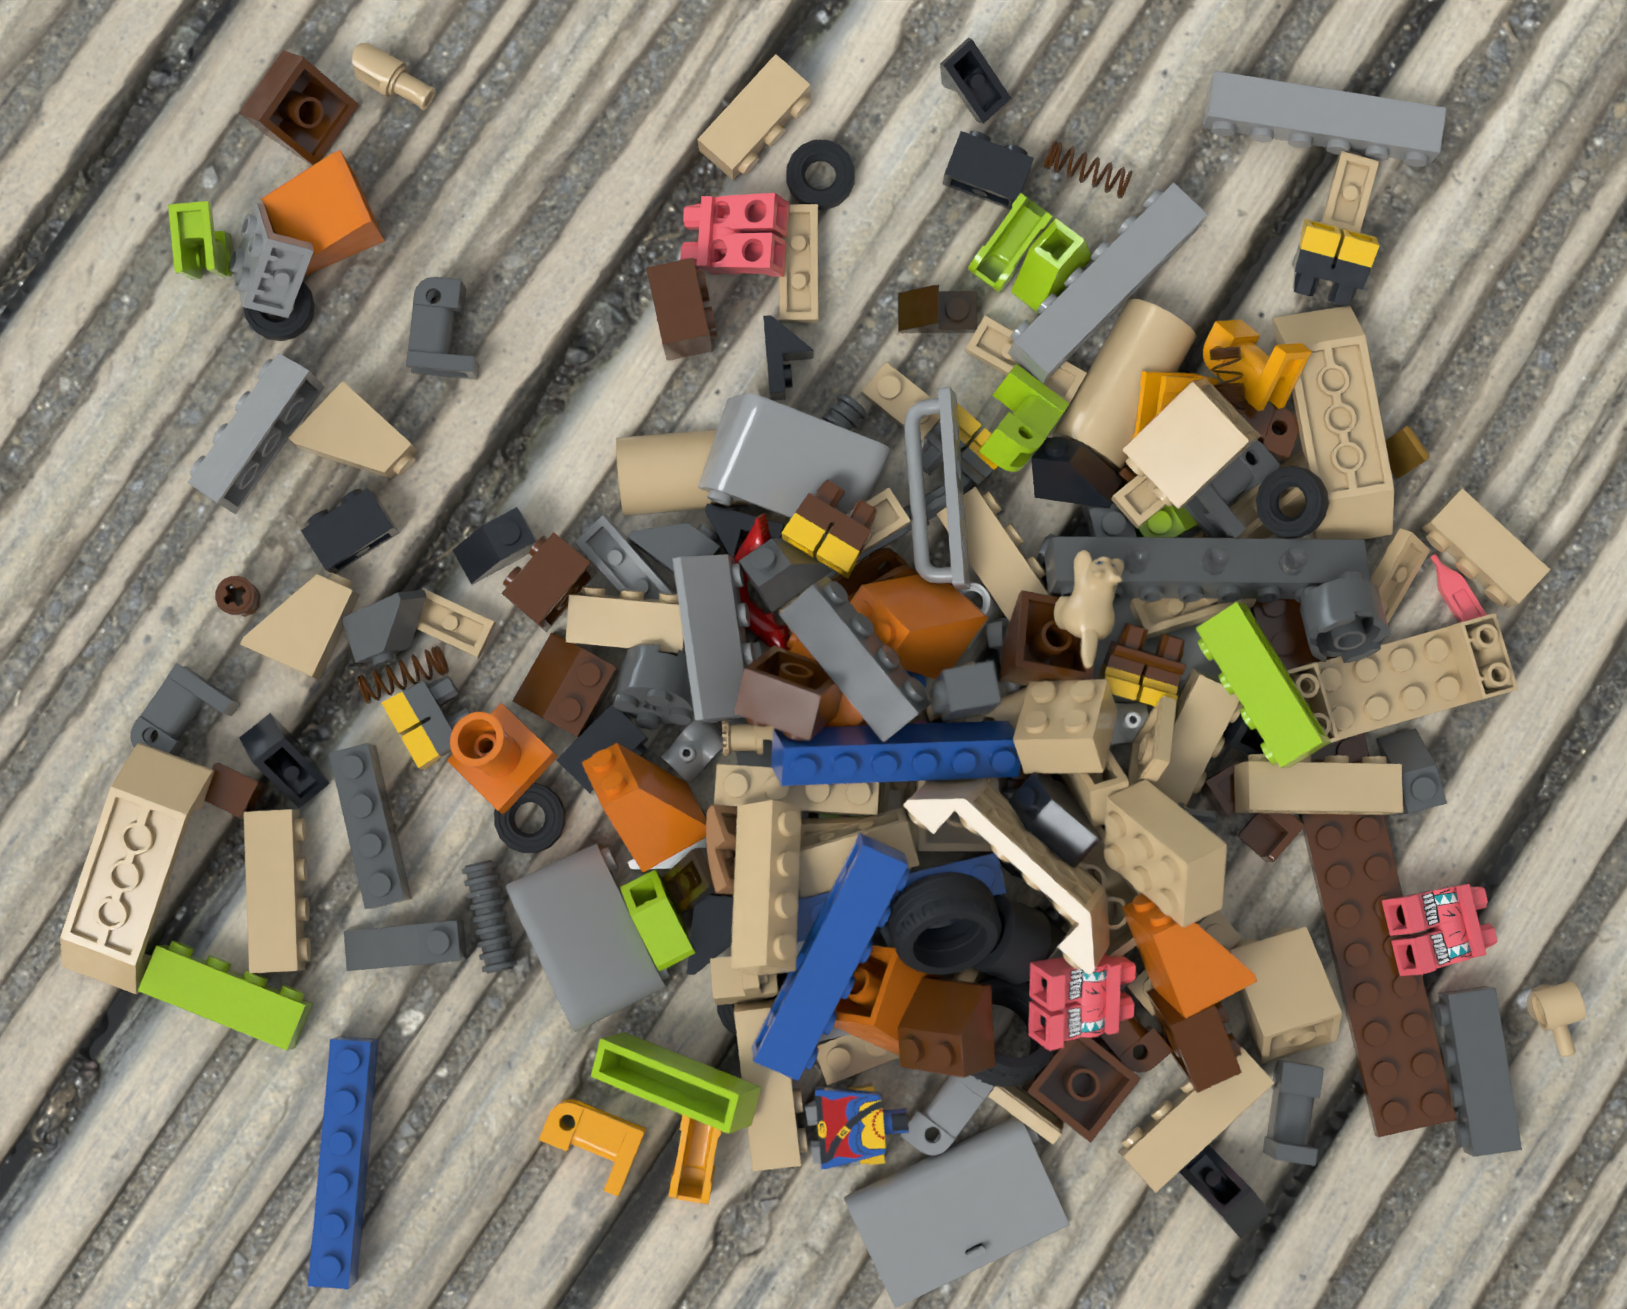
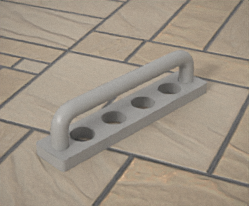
[904,387,971,590]

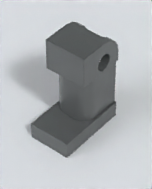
[406,277,479,380]
[1183,440,1280,538]
[130,663,241,757]
[1263,1060,1324,1166]

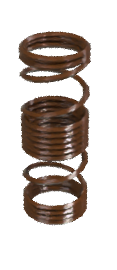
[1209,346,1247,415]

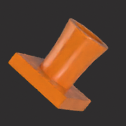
[447,703,558,815]

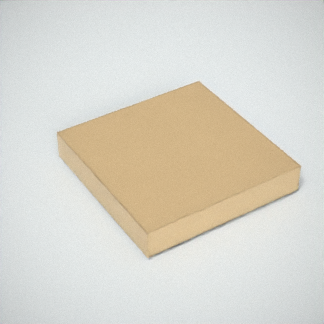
[1127,695,1177,787]

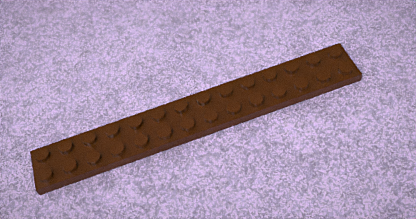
[1250,599,1456,1137]

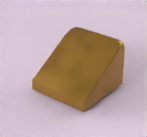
[1385,426,1430,479]

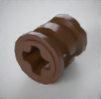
[215,576,261,617]

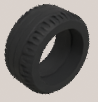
[888,872,1001,974]
[971,976,1056,1087]

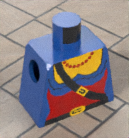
[815,1087,909,1169]

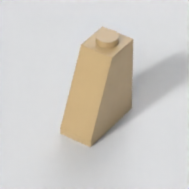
[289,381,418,479]
[240,572,360,680]

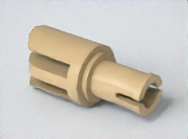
[352,43,436,110]

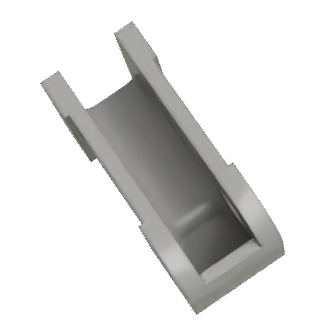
[899,1075,994,1155]

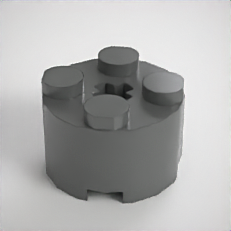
[1300,571,1390,663]
[613,644,694,730]

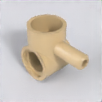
[1527,981,1586,1057]

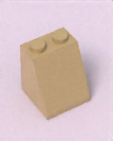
[1122,378,1261,509]
[1230,926,1342,1065]

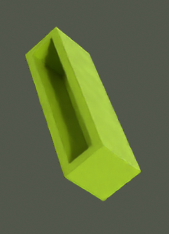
[1196,602,1331,768]
[138,940,313,1051]
[590,1032,762,1134]

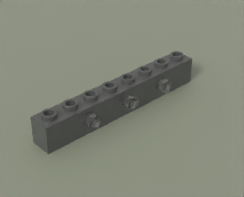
[1044,536,1370,603]

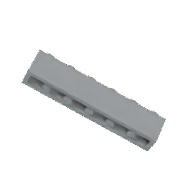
[1202,71,1447,167]
[1008,183,1208,384]

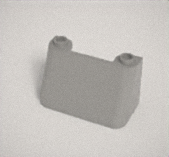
[698,393,890,542]
[506,843,670,1032]

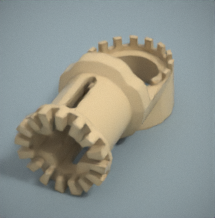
[722,720,773,756]

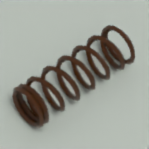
[1043,140,1133,199]
[357,645,449,704]

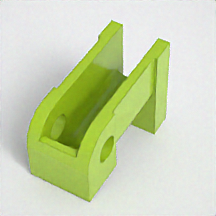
[968,193,1055,293]
[168,201,233,280]
[979,364,1069,472]

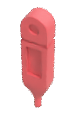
[1430,554,1487,623]

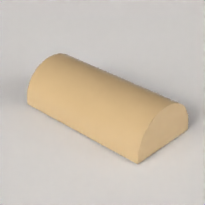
[1052,299,1196,473]
[616,429,754,516]

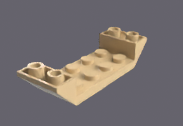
[1272,305,1394,540]
[1287,613,1518,743]
[60,743,214,994]
[903,779,1110,975]

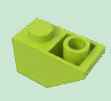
[1011,218,1091,315]
[620,869,695,971]

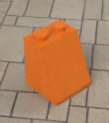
[261,150,385,276]
[850,574,989,679]
[581,743,706,873]
[1121,893,1257,1019]
[833,946,943,1056]

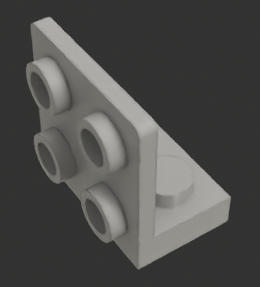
[229,203,314,318]

